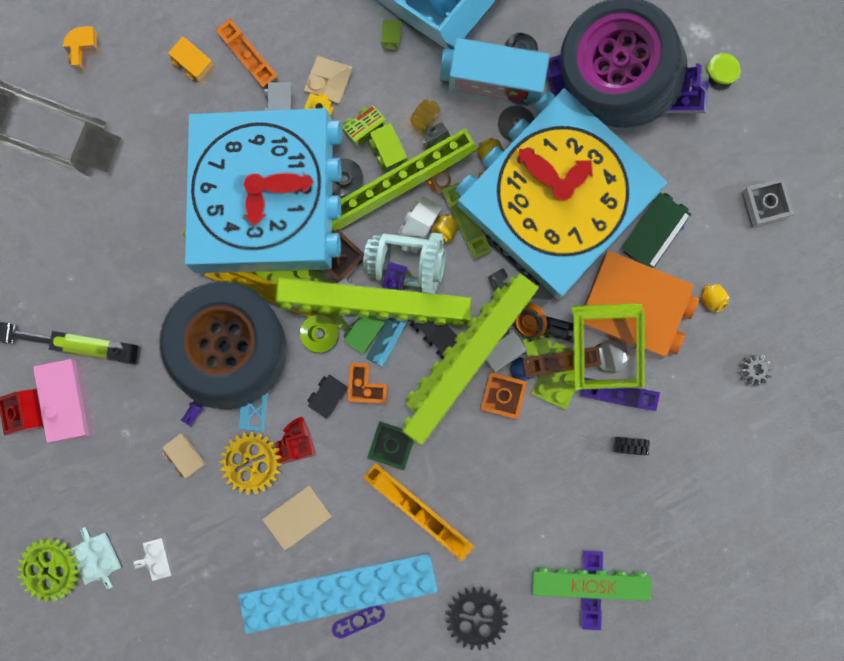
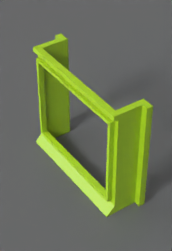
[572,303,645,391]

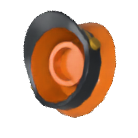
[513,303,547,338]

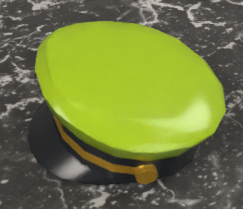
[707,53,741,90]

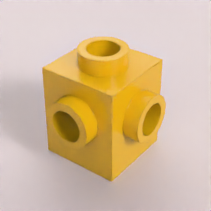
[304,93,334,116]

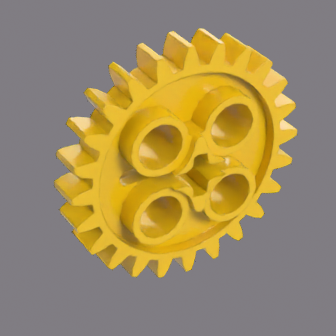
[219,432,282,495]

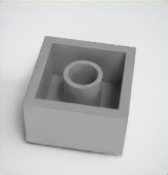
[743,178,794,227]
[484,331,527,373]

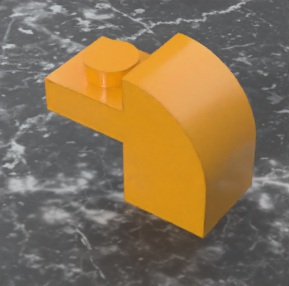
[63,26,97,69]

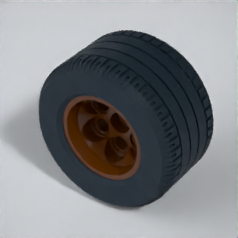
[159,281,287,410]

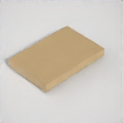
[262,485,332,551]

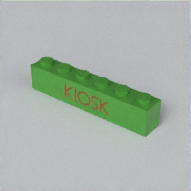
[532,568,652,601]

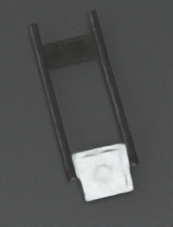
[0,80,121,174]

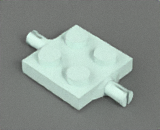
[71,527,122,590]

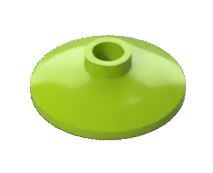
[300,314,338,353]

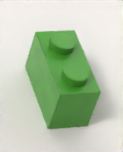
[343,316,385,355]

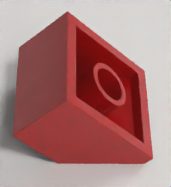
[0,389,44,435]

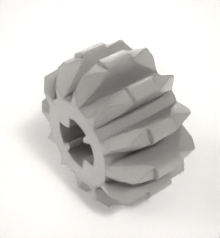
[740,354,773,386]

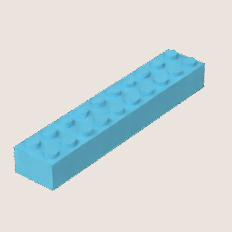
[238,553,438,634]

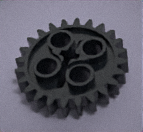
[445,587,508,651]

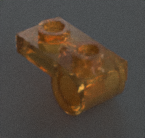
[428,171,451,195]

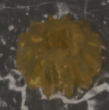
[410,98,441,132]

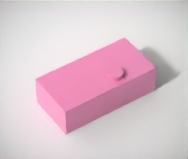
[33,359,89,443]

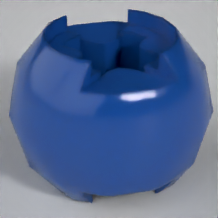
[510,357,531,381]

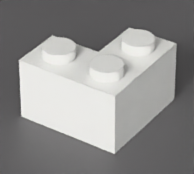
[397,197,443,254]

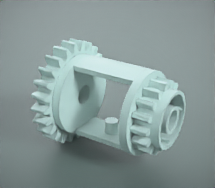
[363,233,446,294]

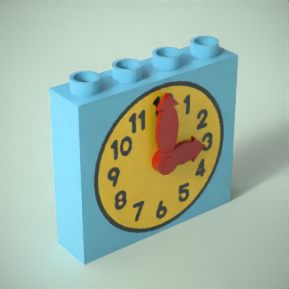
[455,88,668,300]

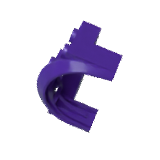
[633,63,709,113]

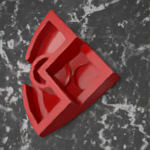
[275,417,316,464]

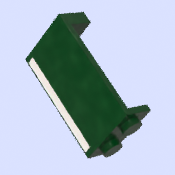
[619,192,691,268]

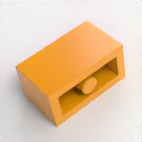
[168,36,214,81]

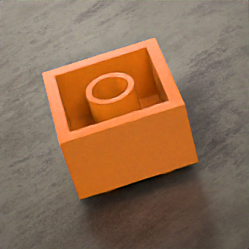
[480,372,528,420]

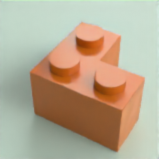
[348,363,388,404]

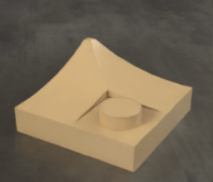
[304,56,353,105]

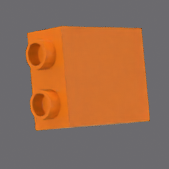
[584,250,699,359]

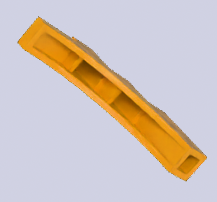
[363,463,475,561]

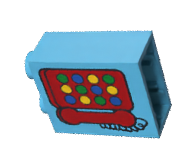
[440,38,550,108]

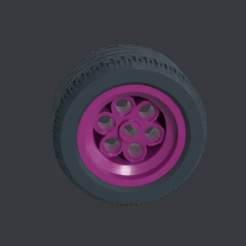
[560,0,688,128]

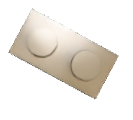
[162,434,206,478]

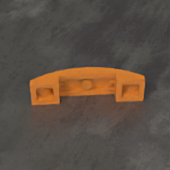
[216,18,278,88]

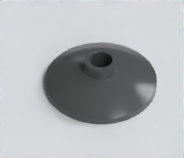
[498,105,535,142]
[332,158,363,196]

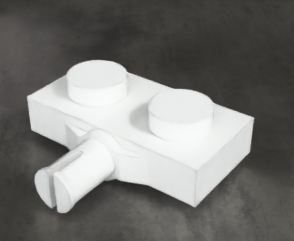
[133,538,171,581]

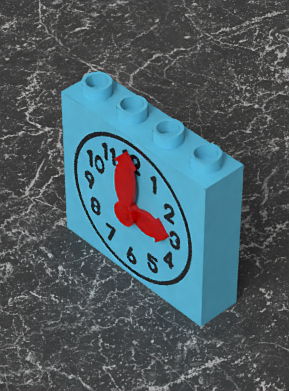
[185,108,342,273]

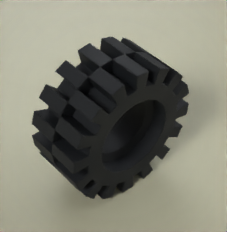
[614,437,650,456]

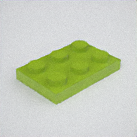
[531,342,585,410]

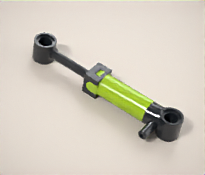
[0,322,139,365]

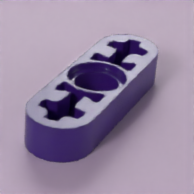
[332,605,385,638]

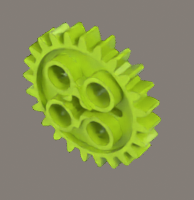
[17,538,80,602]

